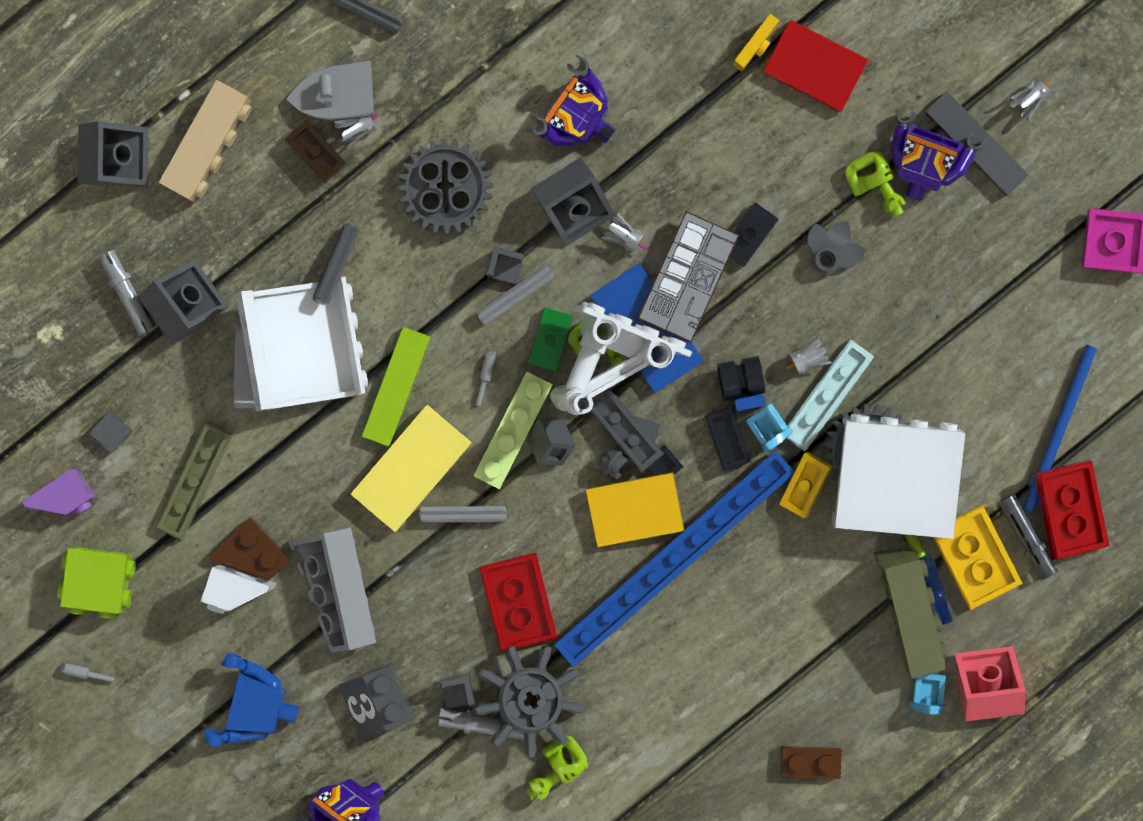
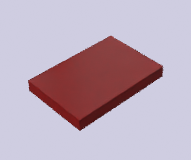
[763,20,868,113]
[1034,460,1110,560]
[479,552,558,653]

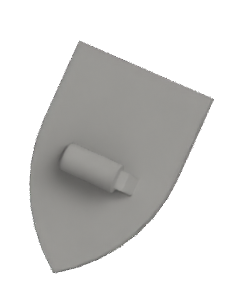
[286,61,374,120]

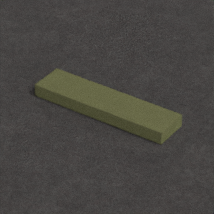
[155,422,233,541]

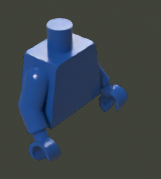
[205,653,300,747]

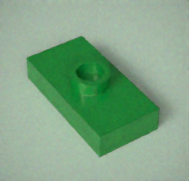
[528,307,573,372]

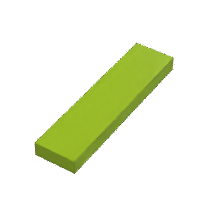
[362,327,431,447]

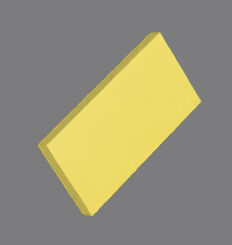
[351,405,472,532]

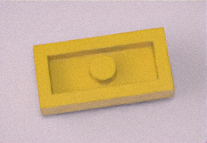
[733,14,780,72]
[779,452,833,519]

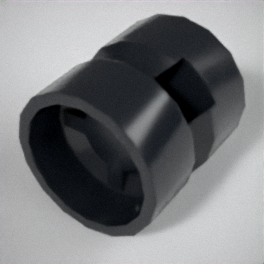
[717,356,765,401]

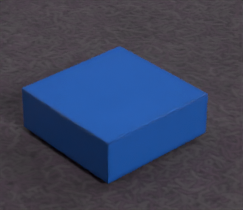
[733,394,766,411]

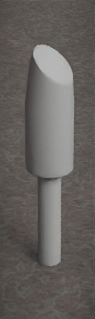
[475,351,496,406]
[59,663,115,683]

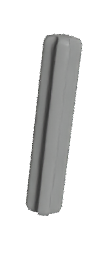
[476,265,554,325]
[419,506,507,523]

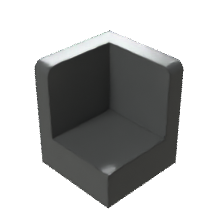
[487,246,524,285]
[527,418,576,466]
[439,672,476,709]

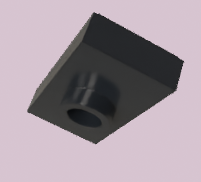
[730,202,779,267]
[704,406,752,471]

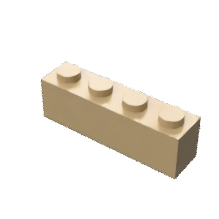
[159,79,252,202]

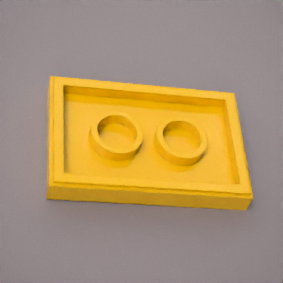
[586,472,684,547]
[932,505,1023,610]

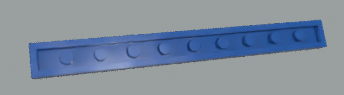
[554,450,795,667]

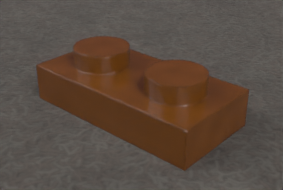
[781,746,842,779]

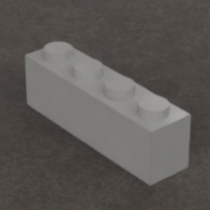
[288,527,376,653]

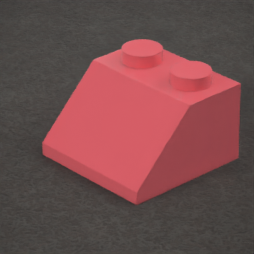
[954,646,1026,721]

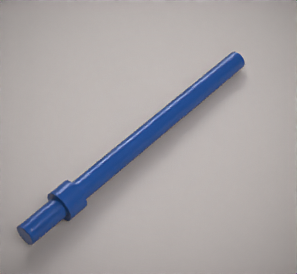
[1022,345,1097,513]

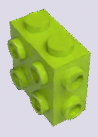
[57,546,136,618]

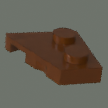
[209,517,292,580]

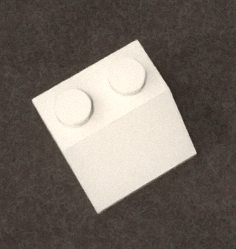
[201,564,276,614]

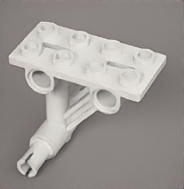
[550,301,692,415]

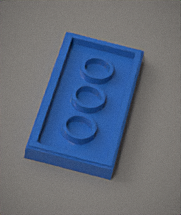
[590,263,704,393]

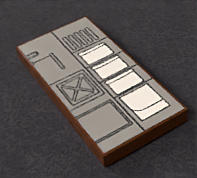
[637,211,739,343]

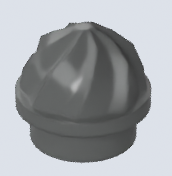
[599,449,630,479]

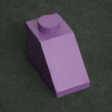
[22,469,97,516]

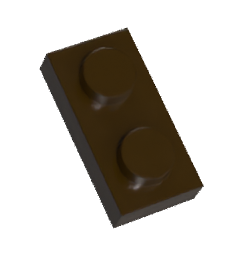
[285,120,347,184]

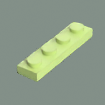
[474,372,553,489]

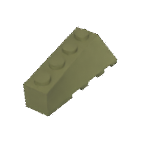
[874,551,948,679]

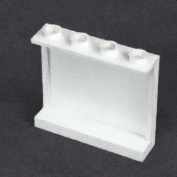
[236,277,368,412]
[831,414,965,539]

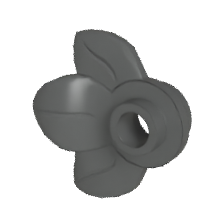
[807,221,865,275]

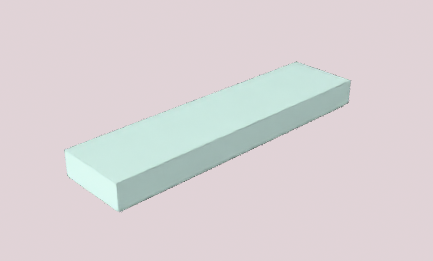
[786,339,874,452]

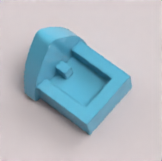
[746,403,793,452]
[909,673,946,715]

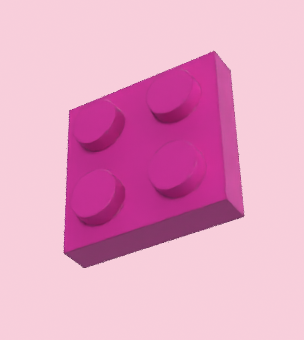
[1082,208,1143,274]

